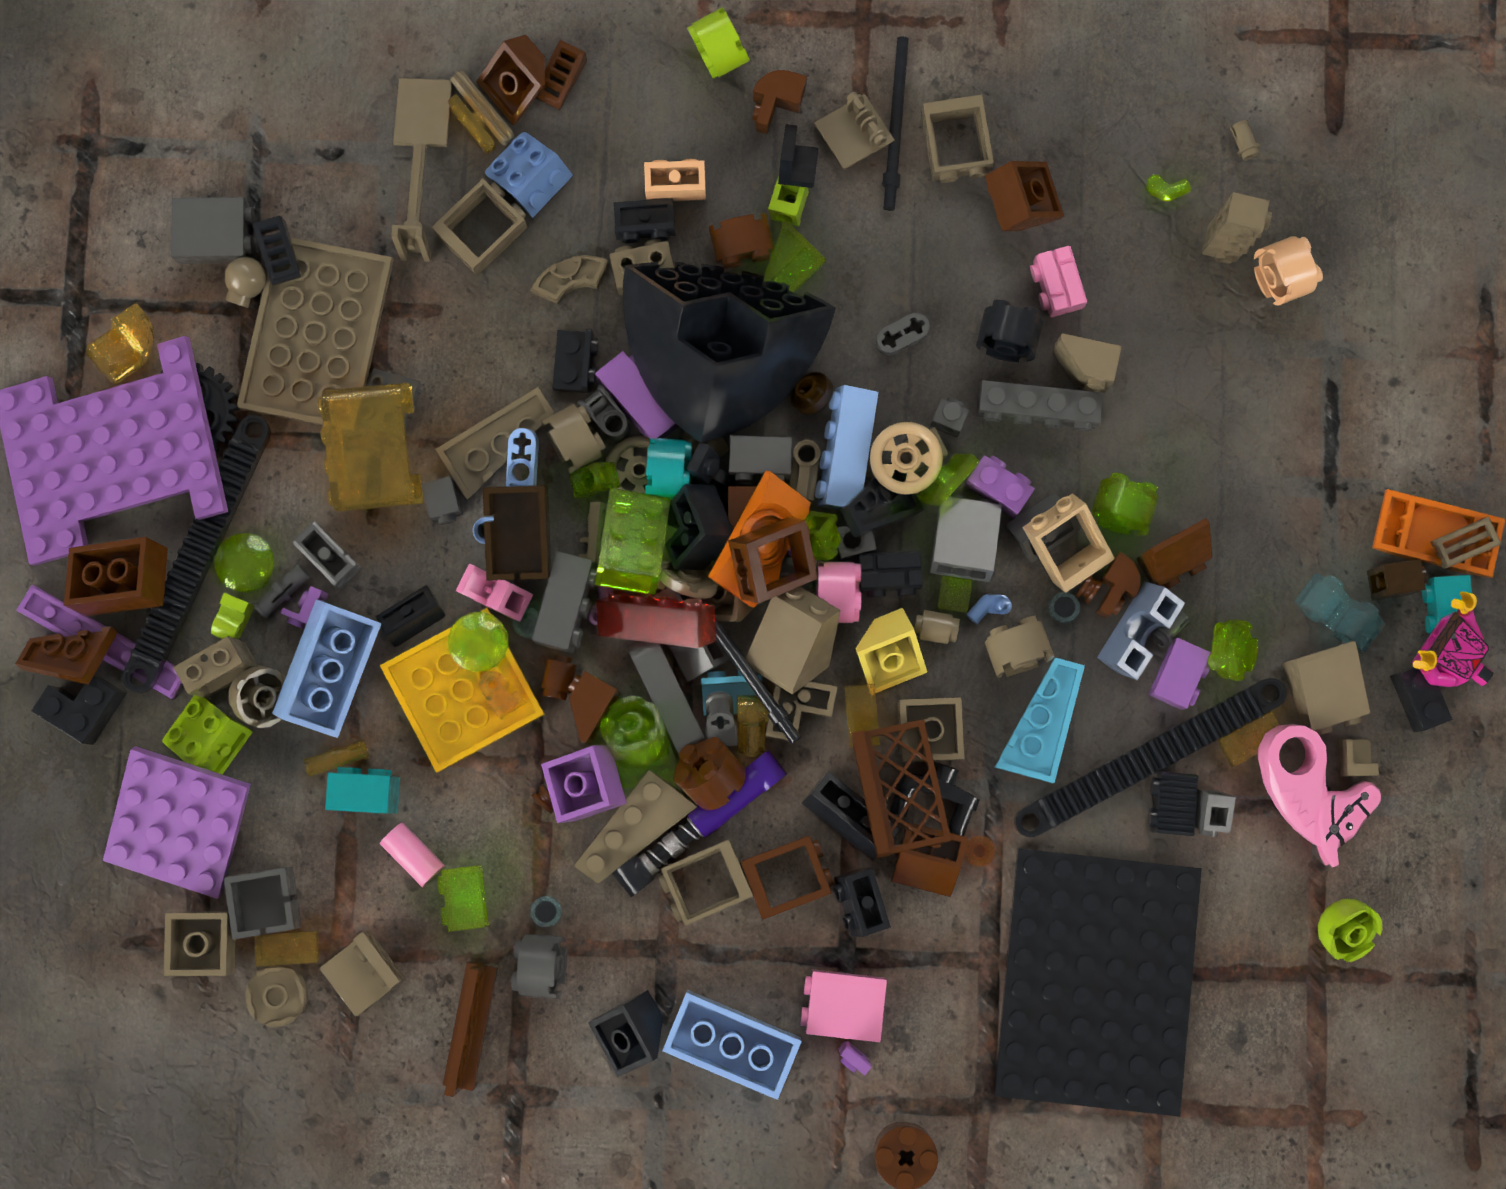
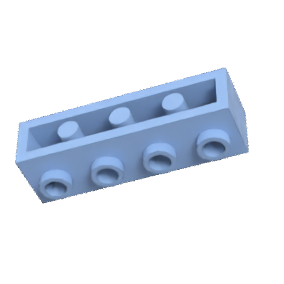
[815,385,879,511]

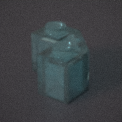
[1294,573,1385,653]

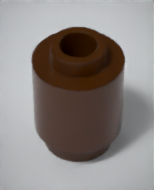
[541,655,577,701]

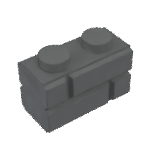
[293,521,362,589]

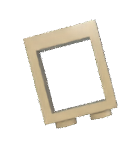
[1022,493,1115,593]

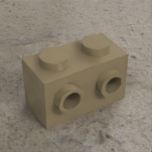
[609,239,674,295]

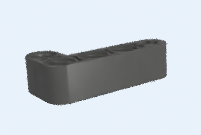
[626,632,706,754]

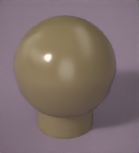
[224,257,266,308]

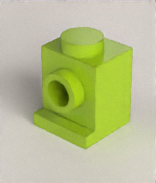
[768,176,809,227]

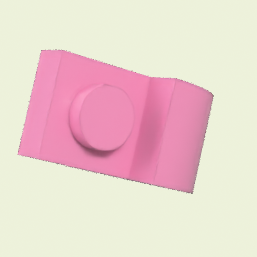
[456,564,533,622]

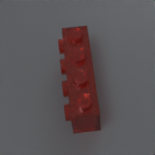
[596,591,716,648]

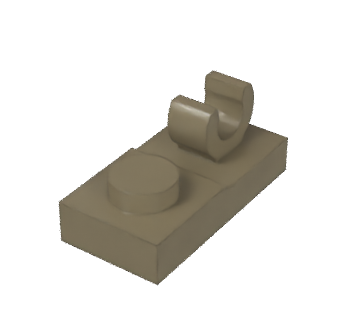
[579,502,617,566]

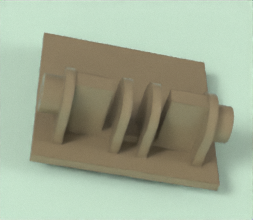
[814,92,895,170]

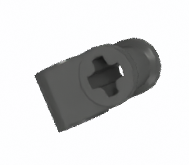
[577,384,630,443]
[705,691,738,747]

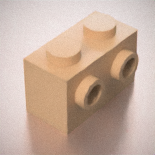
[644,159,706,201]

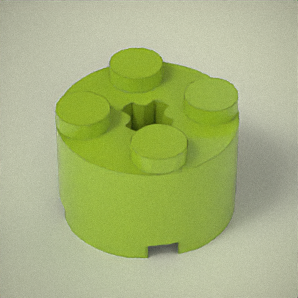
[687,7,750,79]

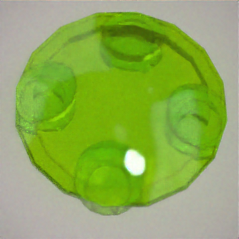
[214,533,274,592]
[448,611,509,672]

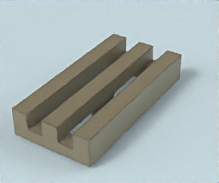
[1431,517,1501,569]

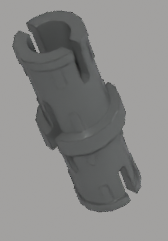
[254,563,311,619]

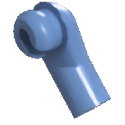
[966,594,1012,624]

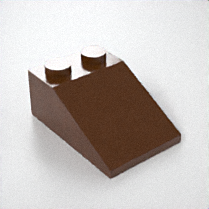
[1136,518,1212,589]

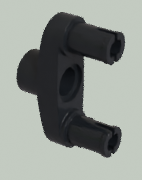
[890,762,980,836]

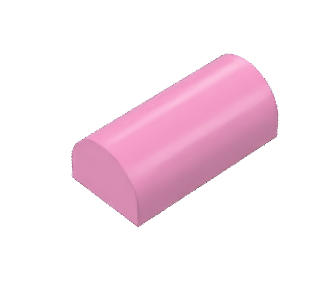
[380,822,445,888]

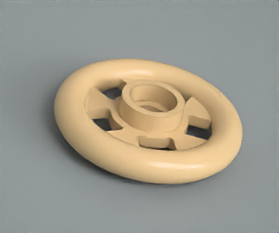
[870,422,943,494]

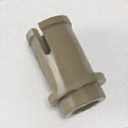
[1230,120,1261,161]

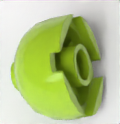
[1318,899,1382,962]

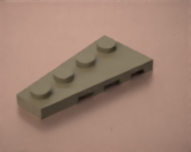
[435,387,554,501]
[574,768,697,884]

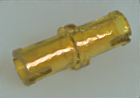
[304,740,369,777]

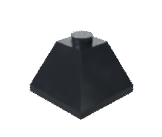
[588,990,663,1077]

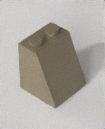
[746,586,841,694]
[1281,641,1370,735]

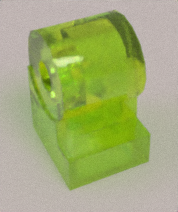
[569,462,621,499]

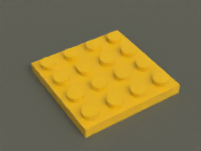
[380,608,545,773]

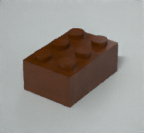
[64,537,168,616]

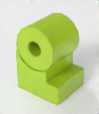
[211,593,255,640]

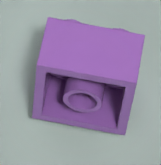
[541,745,627,823]

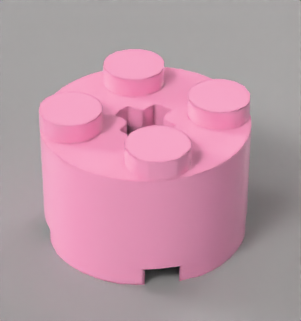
[816,562,861,623]

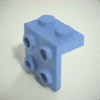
[485,132,573,218]

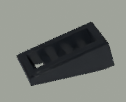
[253,216,301,285]

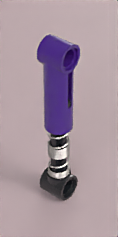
[612,750,787,897]

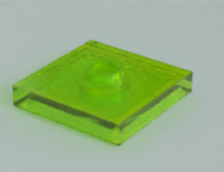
[917,453,980,506]

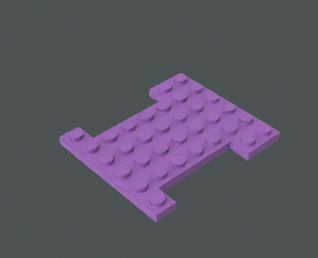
[0,336,228,566]

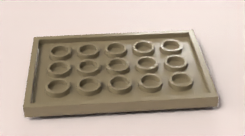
[237,237,394,432]

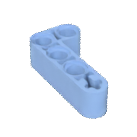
[473,428,539,544]

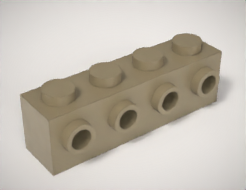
[1202,192,1272,264]

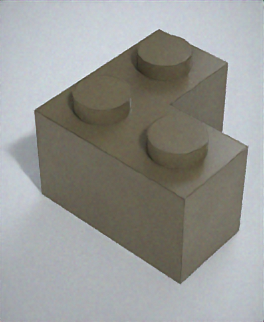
[766,681,837,741]

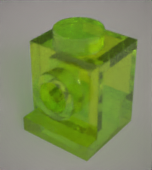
[805,511,842,561]

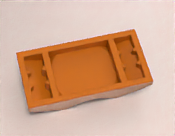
[708,471,811,608]
[1372,489,1506,578]

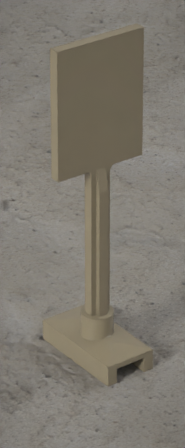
[391,78,452,262]

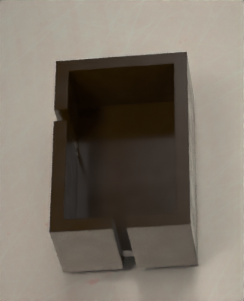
[482,485,552,581]

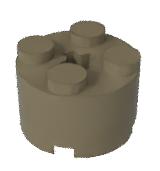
[541,404,605,474]
[984,616,1055,678]

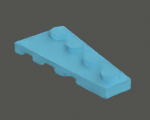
[994,658,1085,783]

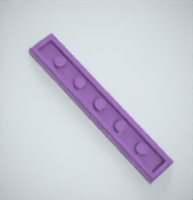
[16,585,183,699]

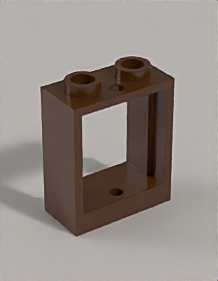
[728,517,818,603]
[741,835,835,920]

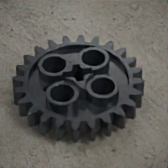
[161,363,240,452]

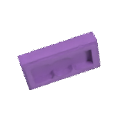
[838,1040,872,1075]

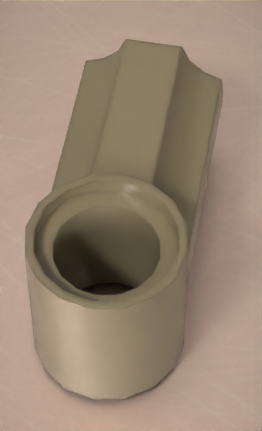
[790,440,821,502]

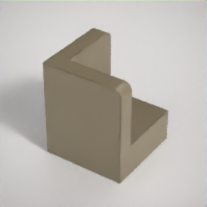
[1338,739,1379,776]

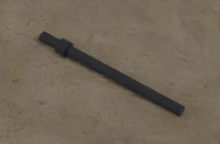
[882,36,909,211]
[685,595,801,744]

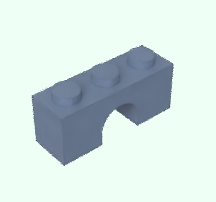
[1097,581,1185,680]

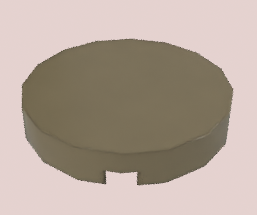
[658,559,719,599]
[245,965,308,1027]

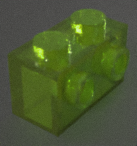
[437,865,489,932]

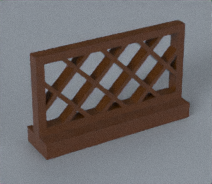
[851,719,951,858]
[443,962,498,1097]

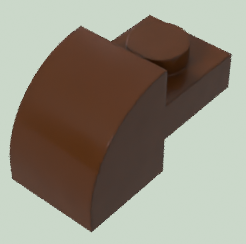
[1095,552,1140,619]

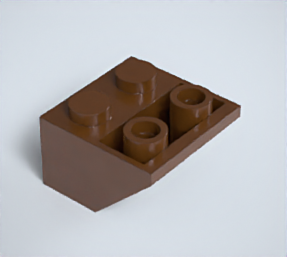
[891,822,968,897]

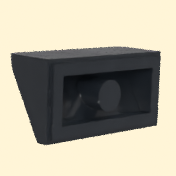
[375,585,445,647]

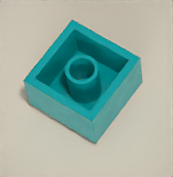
[325,767,400,814]

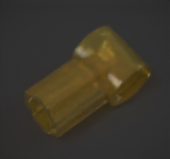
[736,695,769,756]

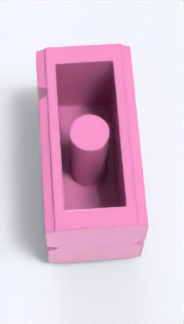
[1030,246,1087,318]

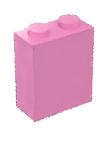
[800,969,887,1042]

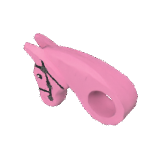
[1258,724,1381,867]

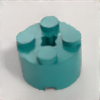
[645,438,692,500]

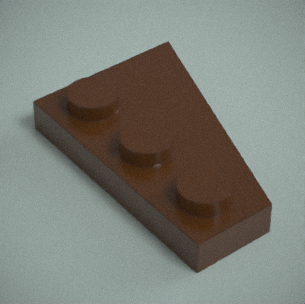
[15,626,118,685]

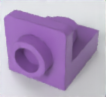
[281,586,328,629]

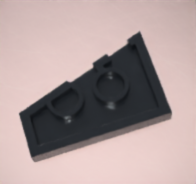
[841,462,924,537]

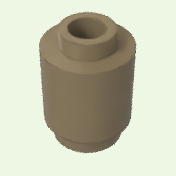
[914,610,960,644]

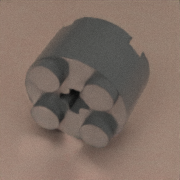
[511,934,567,999]

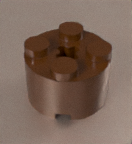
[708,213,775,269]
[674,737,746,810]
[874,1122,938,1189]

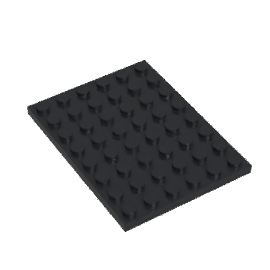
[994,848,1202,1117]

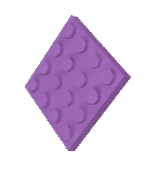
[103,746,251,899]

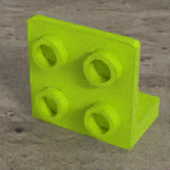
[162,695,253,775]

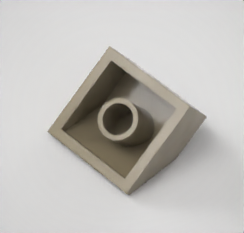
[1053,333,1122,393]

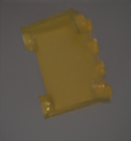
[318,383,423,512]

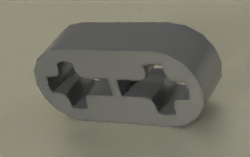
[876,313,930,356]

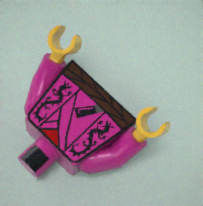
[1411,591,1494,687]

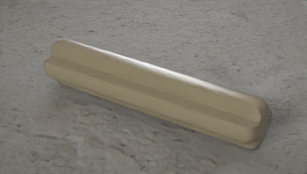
[451,71,515,146]

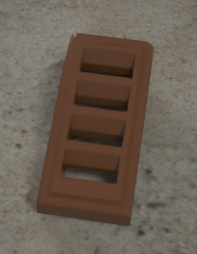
[536,40,587,111]

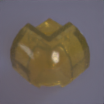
[86,303,154,385]

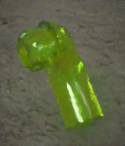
[1146,175,1191,202]

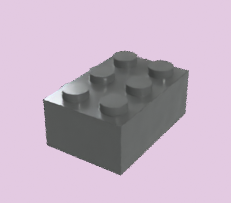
[532,551,600,654]

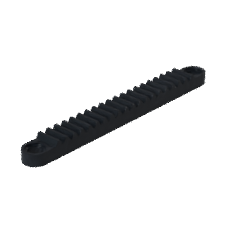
[122,415,271,693]
[1014,678,1287,837]

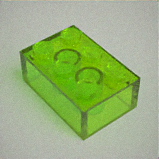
[594,488,670,595]

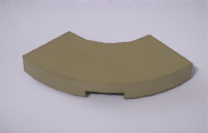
[530,255,609,304]

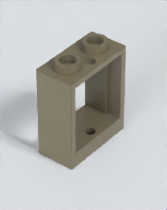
[921,94,994,183]
[431,179,528,276]
[173,636,258,698]
[658,839,753,926]

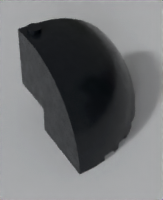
[623,262,836,443]

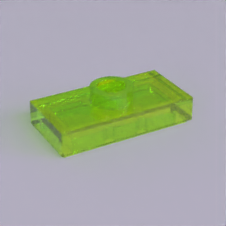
[937,575,972,614]

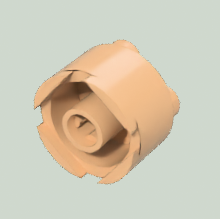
[1254,236,1323,306]

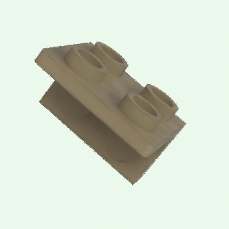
[320,930,406,1016]

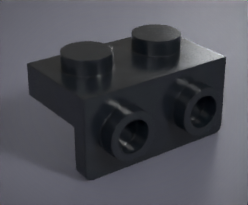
[614,198,676,243]

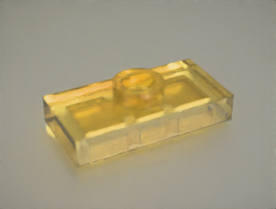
[448,94,496,154]
[844,683,880,747]
[1217,711,1279,767]
[254,931,319,967]

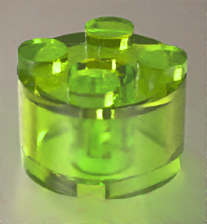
[1091,473,1159,536]
[600,696,668,769]

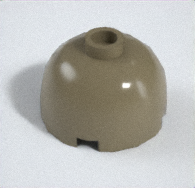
[229,665,286,728]

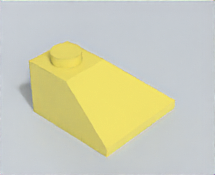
[855,608,927,695]

